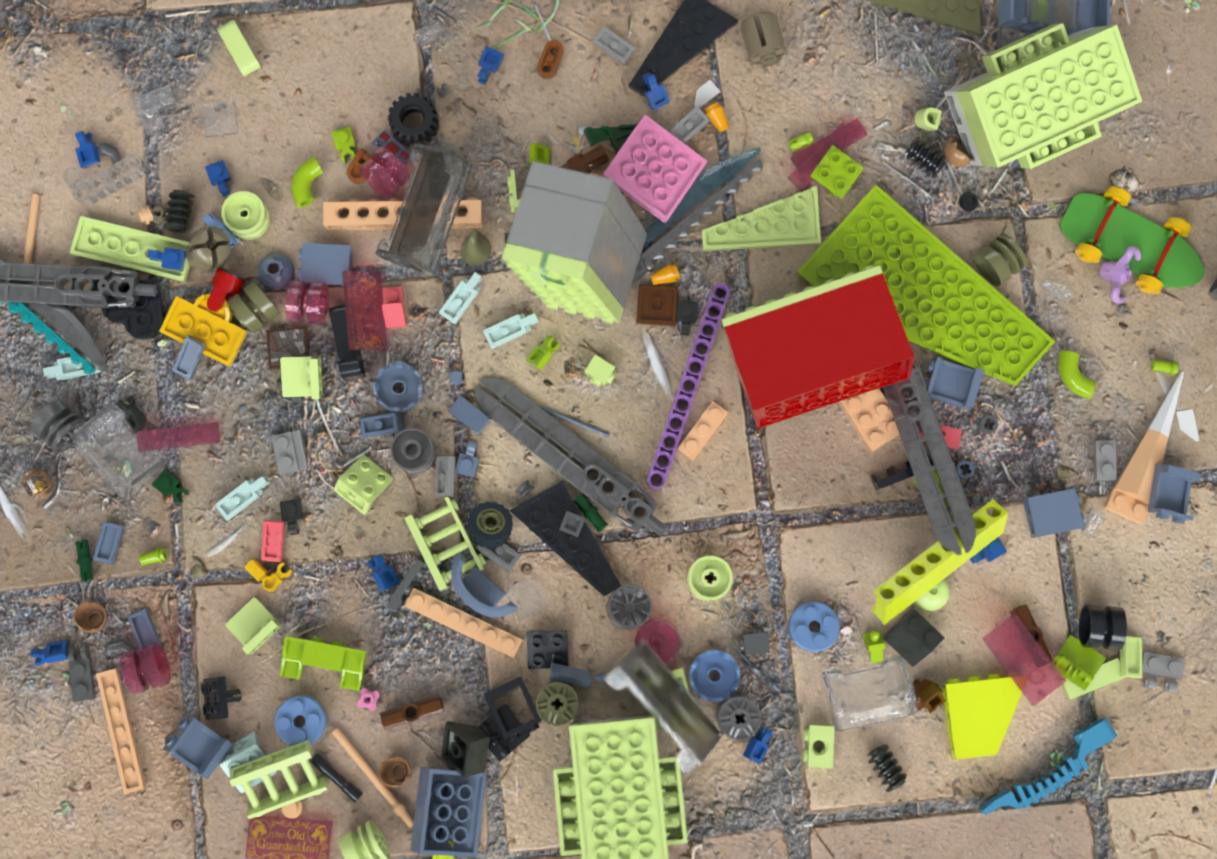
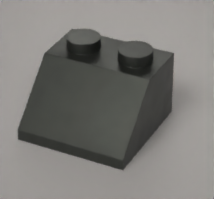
[883,609,944,667]
[441,721,490,778]

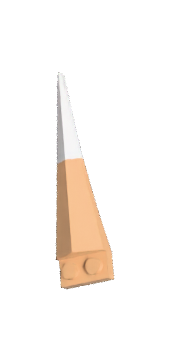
[1104,371,1184,525]

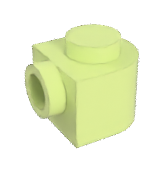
[915,108,942,131]

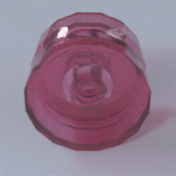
[359,147,410,198]
[634,618,681,666]

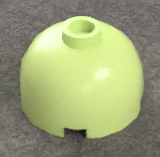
[913,578,950,612]

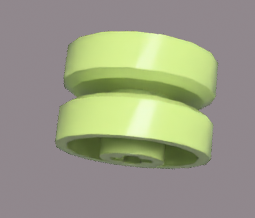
[221,191,270,240]
[687,556,733,601]

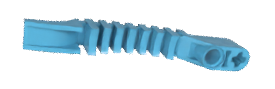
[979,717,1117,815]

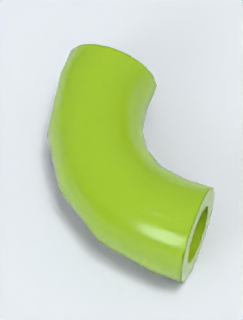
[291,156,324,208]
[1058,351,1096,399]

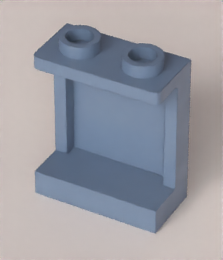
[297,243,353,288]
[924,356,984,410]
[1148,464,1201,524]
[1023,488,1085,538]
[163,714,232,779]

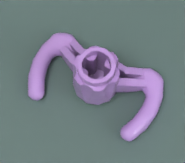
[1100,246,1141,304]

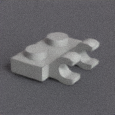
[1142,652,1185,692]

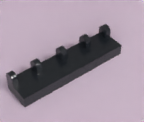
[870,453,953,491]

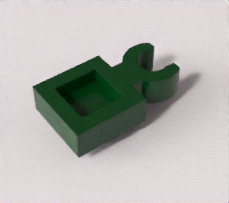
[151,469,190,504]

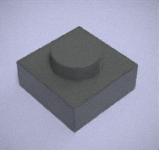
[559,511,586,537]

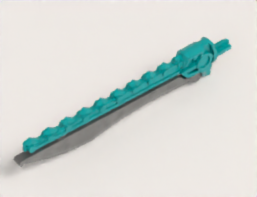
[0,258,108,375]

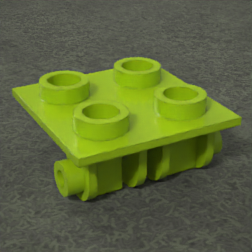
[810,145,864,199]
[1049,635,1106,691]

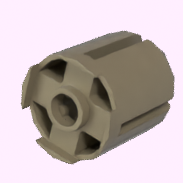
[741,11,788,68]
[186,226,231,273]

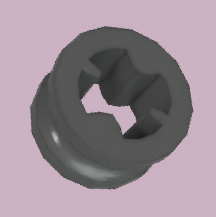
[978,415,998,434]
[515,480,534,499]

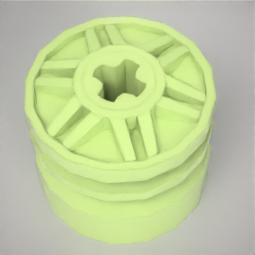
[338,820,390,859]

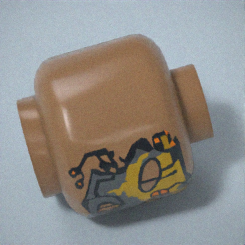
[21,468,53,498]

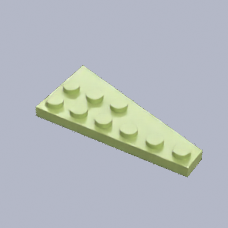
[702,185,821,251]

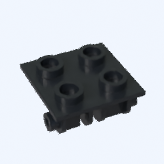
[526,630,569,669]
[478,704,531,762]

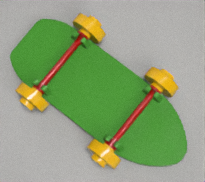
[1059,186,1204,294]

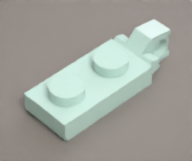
[439,272,483,325]
[483,313,539,349]
[43,354,102,380]
[215,476,269,521]

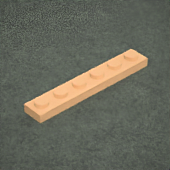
[405,588,523,658]
[96,668,146,794]

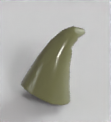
[460,229,491,266]

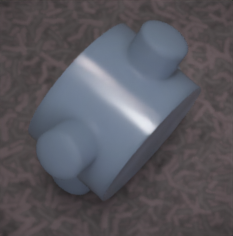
[449,370,464,385]

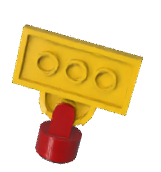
[159,267,248,367]

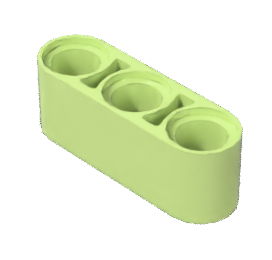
[217,20,261,77]

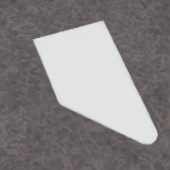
[694,80,721,109]
[1176,409,1199,442]

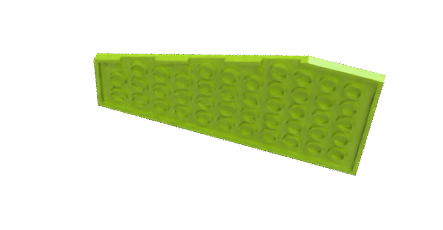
[797,185,1056,386]

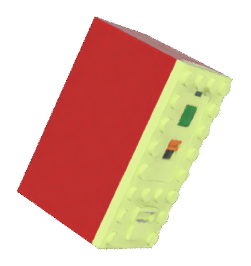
[721,265,915,429]

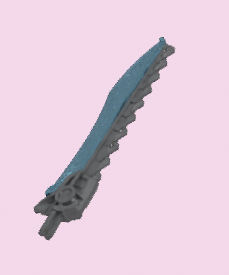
[631,148,763,287]

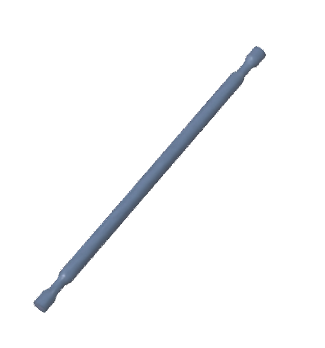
[538,405,610,437]

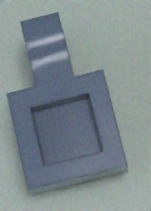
[455,441,480,478]

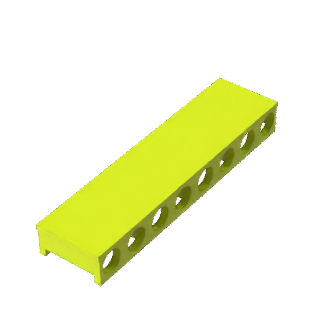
[871,499,1009,625]

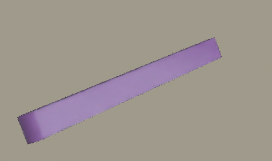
[647,283,730,490]

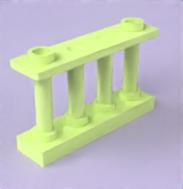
[405,497,486,591]
[229,740,327,819]

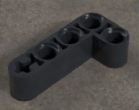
[329,304,365,382]

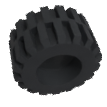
[388,93,439,147]

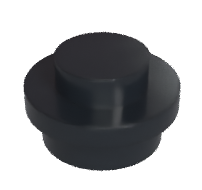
[958,192,979,212]

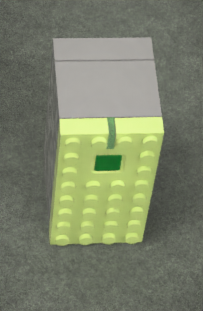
[502,162,647,324]

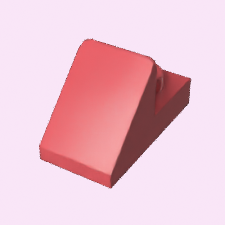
[382,286,406,328]

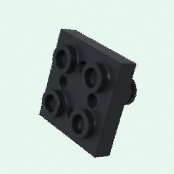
[201,676,242,720]

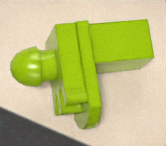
[863,630,886,663]

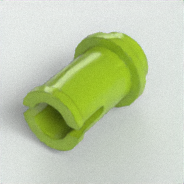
[787,131,814,152]
[1151,359,1179,376]
[139,547,167,566]

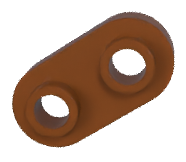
[537,40,564,79]

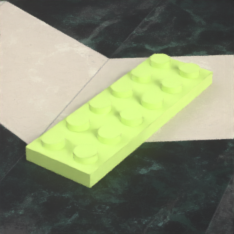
[70,216,191,283]

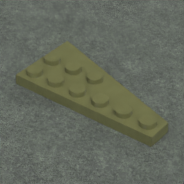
[865,0,981,36]

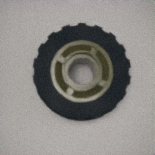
[467,501,513,549]

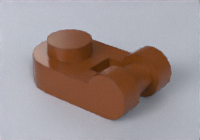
[347,148,379,184]

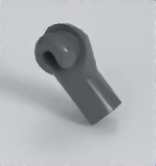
[97,143,123,167]
[104,639,137,657]

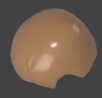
[943,137,972,167]
[73,601,108,633]
[378,756,412,788]

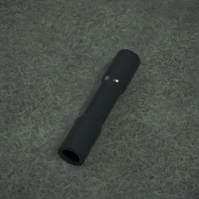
[309,753,363,803]

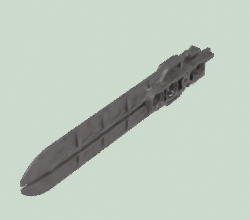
[0,262,158,308]
[882,357,976,555]
[474,378,667,536]

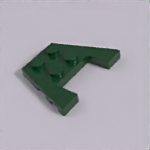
[583,124,637,195]

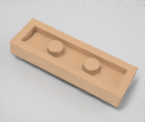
[677,401,729,461]

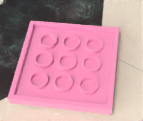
[601,115,708,223]

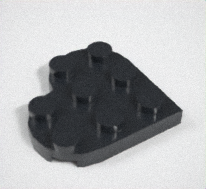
[101,278,165,340]

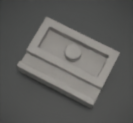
[271,430,309,475]

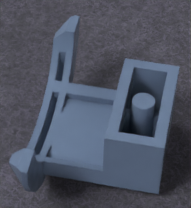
[451,552,518,617]

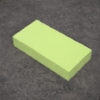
[1120,636,1142,679]

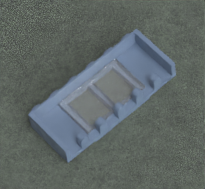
[998,0,1110,35]

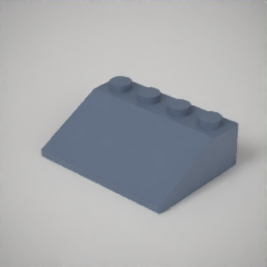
[410,767,487,857]

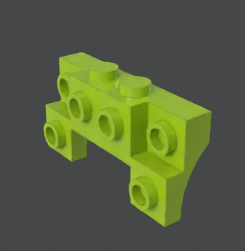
[280,636,367,691]

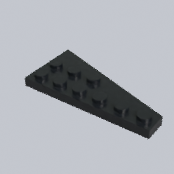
[628,0,739,97]
[510,481,621,596]

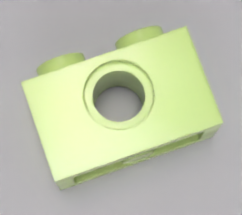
[802,724,834,768]

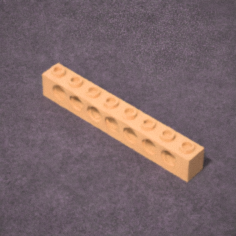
[323,197,483,230]

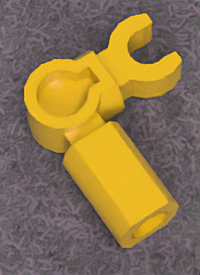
[244,558,293,592]

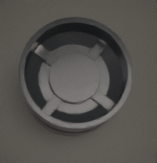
[1079,604,1127,650]

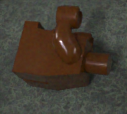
[912,678,946,714]

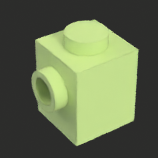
[584,355,616,387]

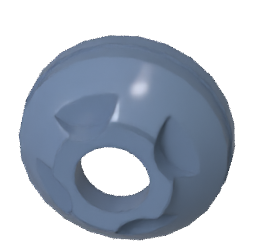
[258,253,294,289]

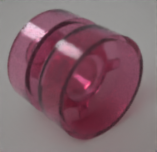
[285,280,329,325]
[120,643,171,694]

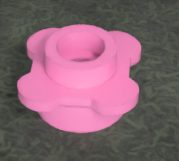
[357,688,380,711]

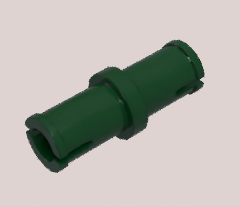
[574,494,608,533]
[75,540,94,582]

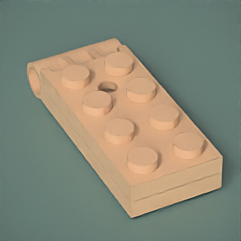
[838,389,899,453]

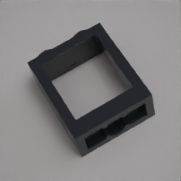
[484,676,542,742]

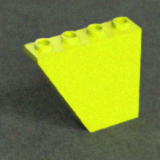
[941,671,1028,759]

